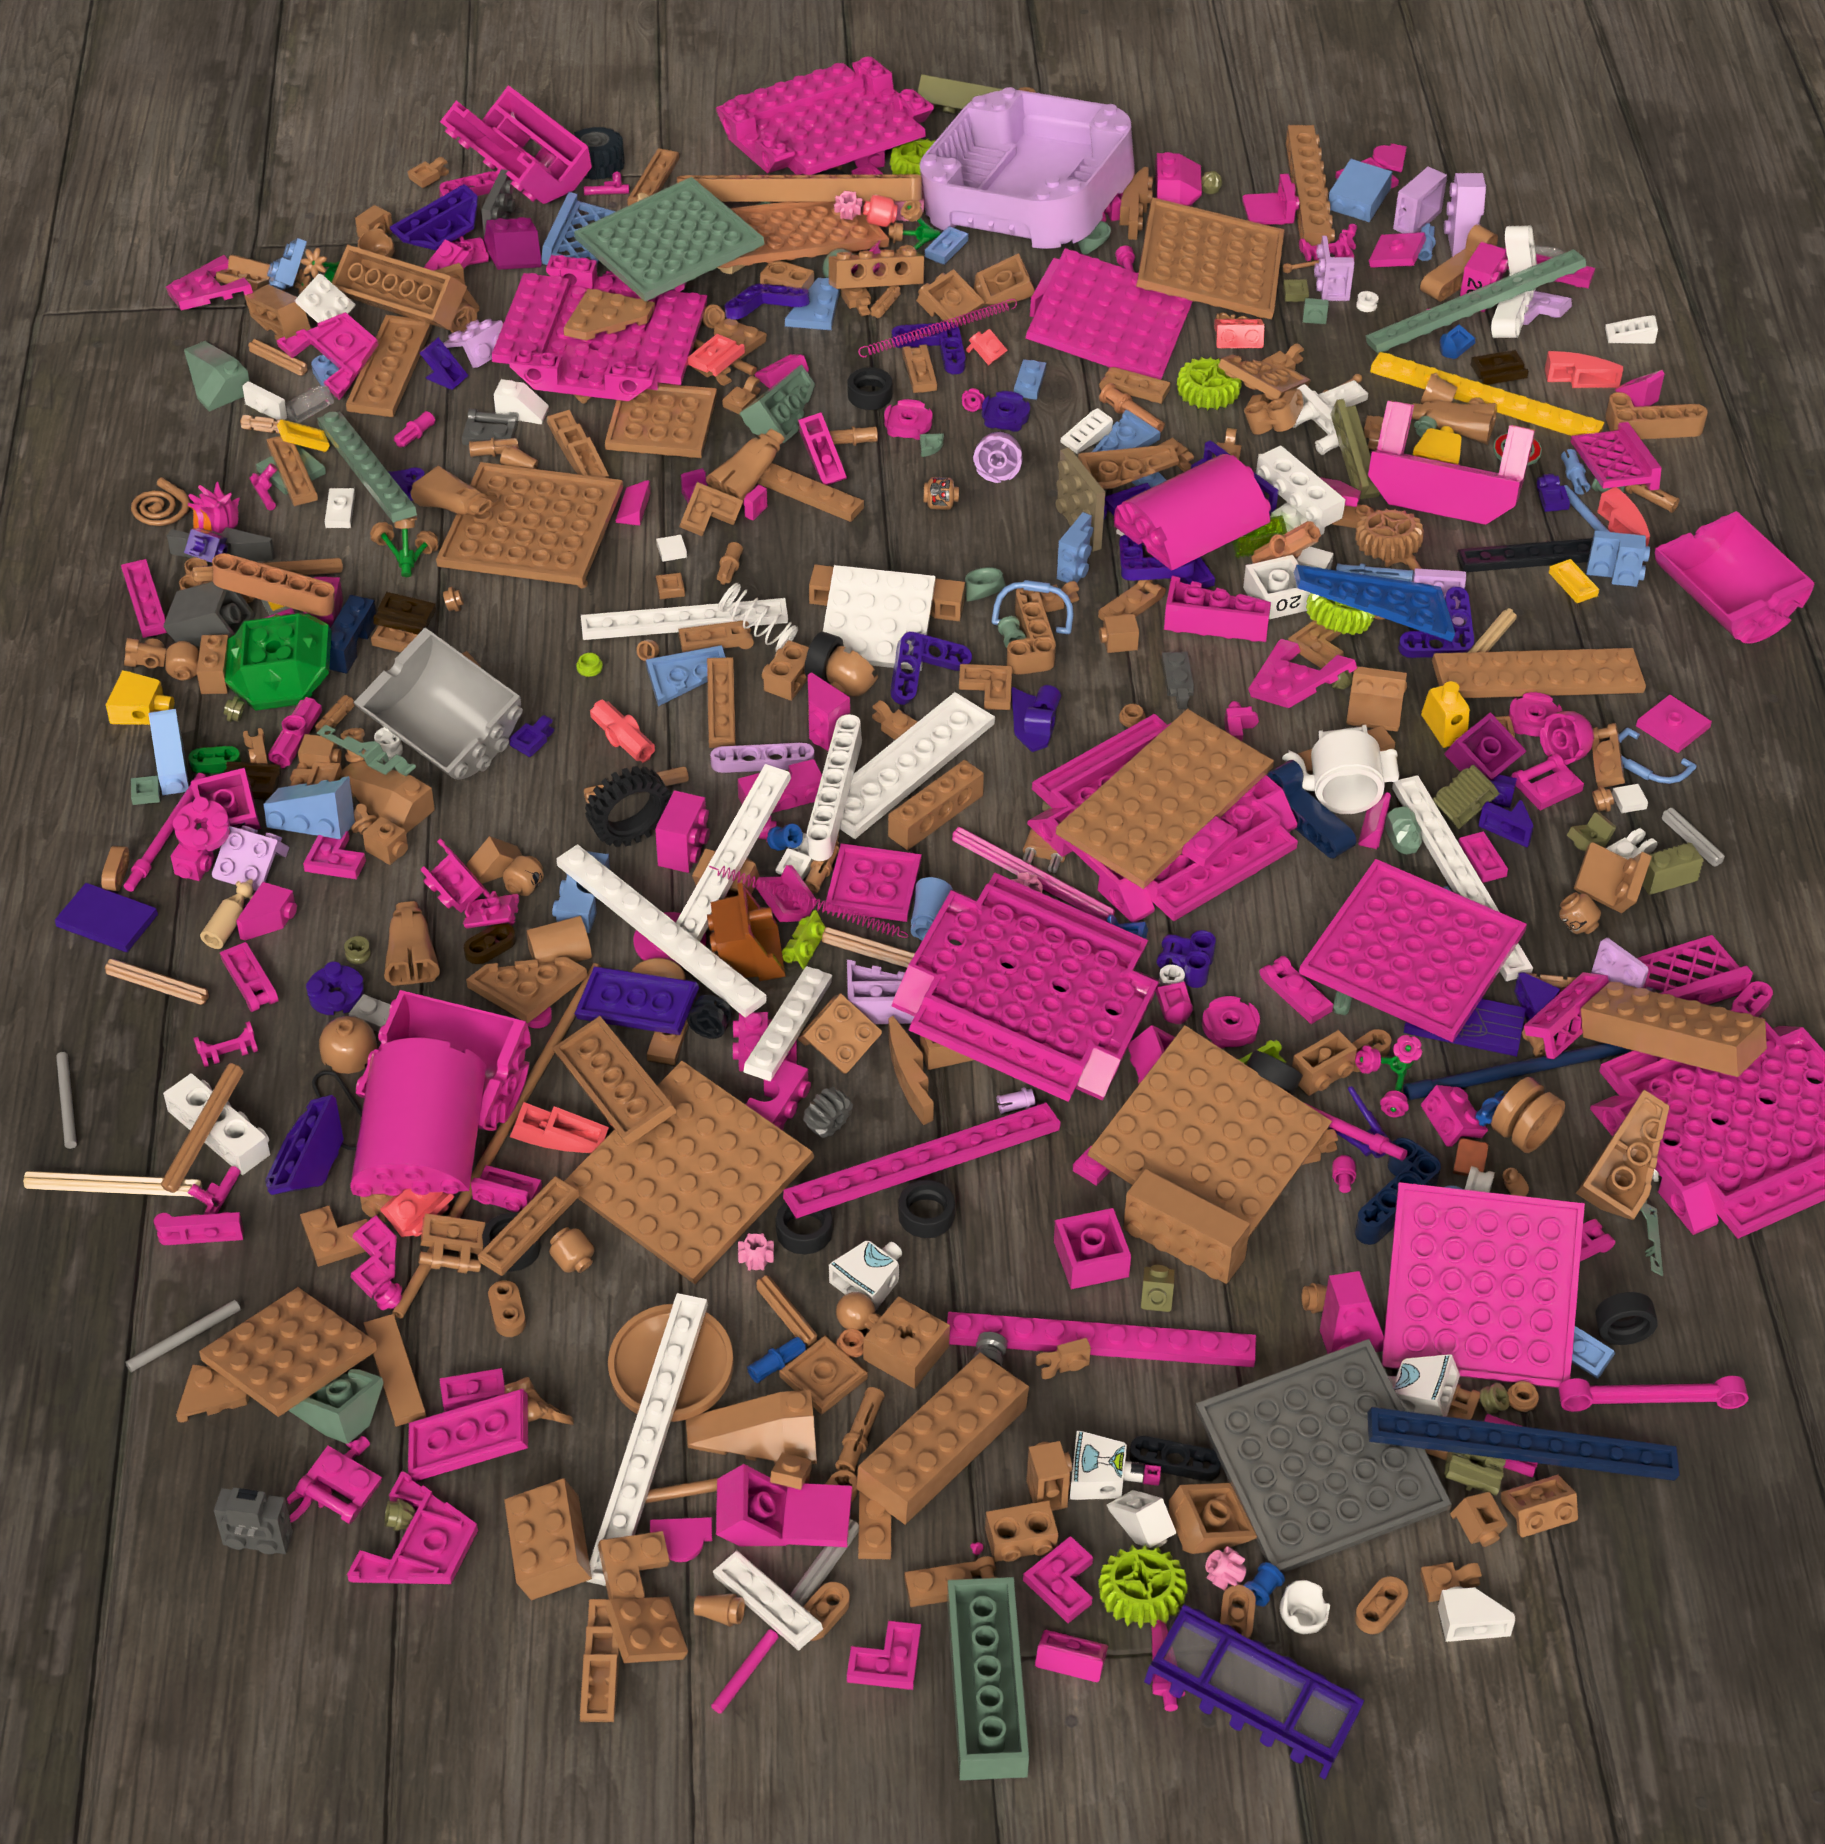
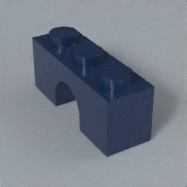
[329,595,376,674]

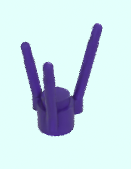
[1329,1086,1392,1158]

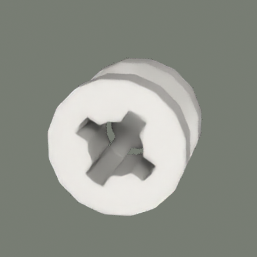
[374,728,403,760]
[1465,1166,1495,1193]

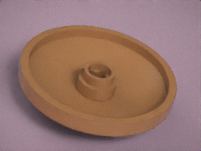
[608,1304,734,1422]

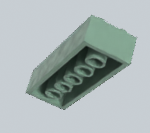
[947,1577,1029,1780]

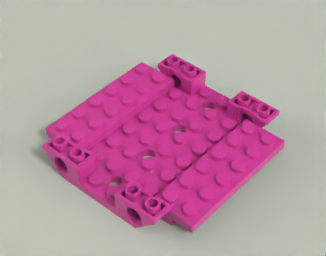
[716,57,934,175]
[492,255,707,401]
[1027,714,1298,923]
[891,873,1161,1102]
[1590,1005,1825,1239]

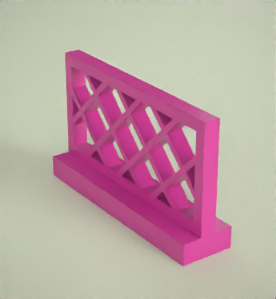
[1571,422,1662,491]
[1637,935,1753,1005]

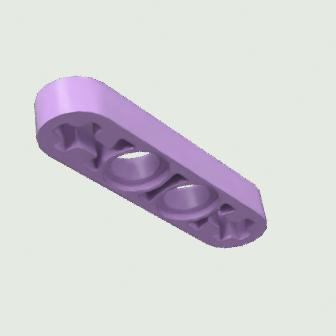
[710,743,814,773]

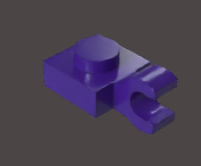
[509,715,554,757]

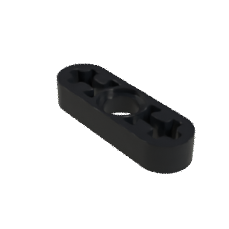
[1129,1436,1221,1482]

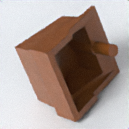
[707,883,786,981]

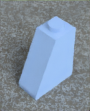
[149,709,189,796]

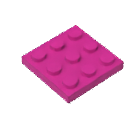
[825,844,922,922]

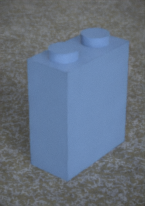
[1329,159,1392,222]

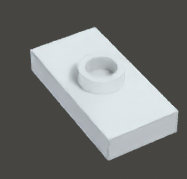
[1318,380,1368,409]
[242,381,287,420]
[325,488,355,528]

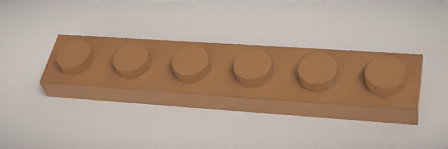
[737,450,864,522]

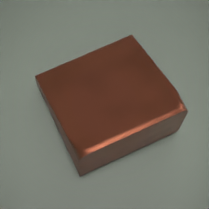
[1453,1138,1489,1176]

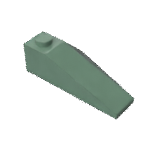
[184,341,249,411]
[739,364,815,443]
[288,1369,384,1444]

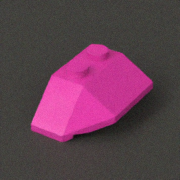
[1155,152,1202,206]

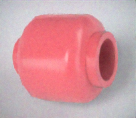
[863,195,898,227]

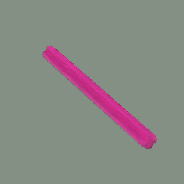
[952,827,1115,922]

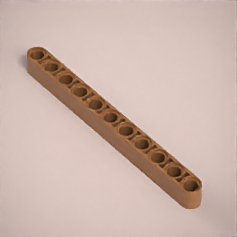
[677,174,922,202]

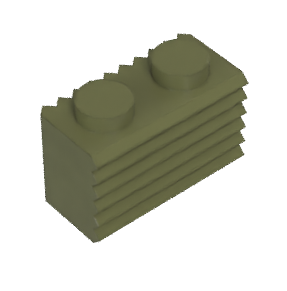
[1433,765,1499,829]
[1642,842,1704,895]

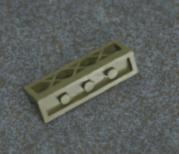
[1330,399,1381,500]

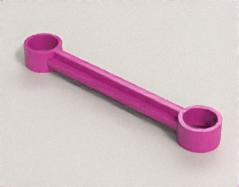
[1558,1376,1748,1412]

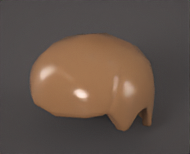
[358,229,395,258]

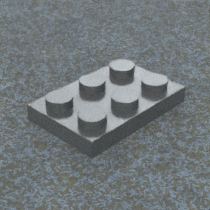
[481,169,516,235]

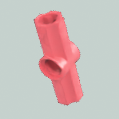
[590,699,655,763]

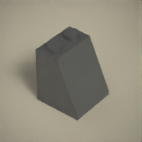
[163,582,255,646]

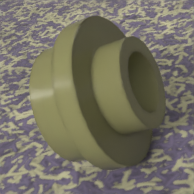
[224,696,245,722]

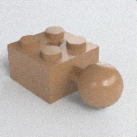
[836,1292,950,1389]

